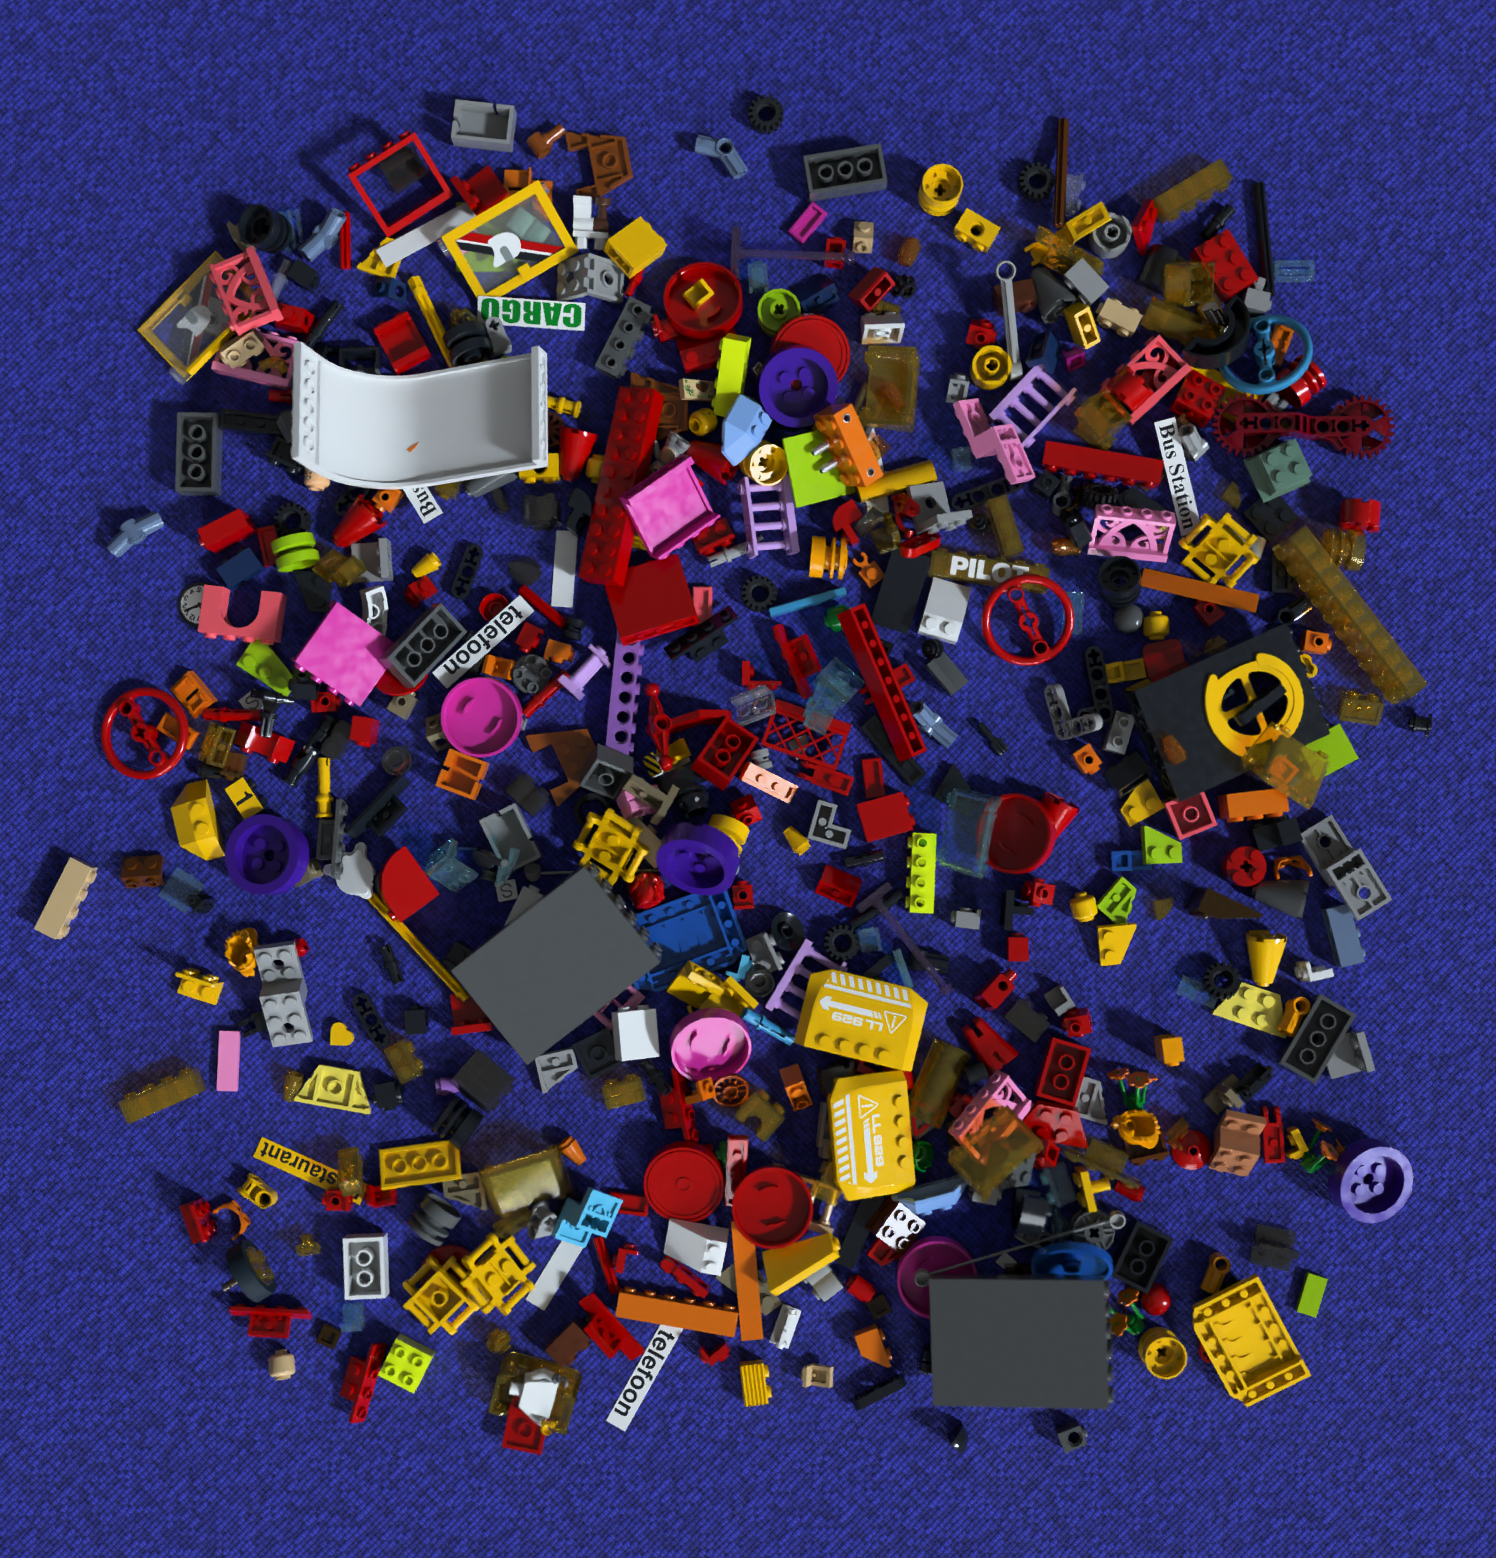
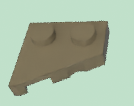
[442,1171,488,1211]

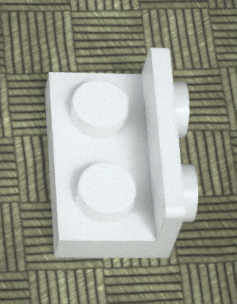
[1294,961,1334,982]

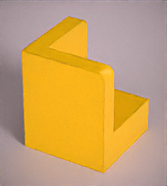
[683,278,714,310]
[656,738,691,765]

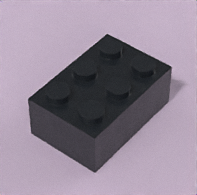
[1111,1217,1174,1294]

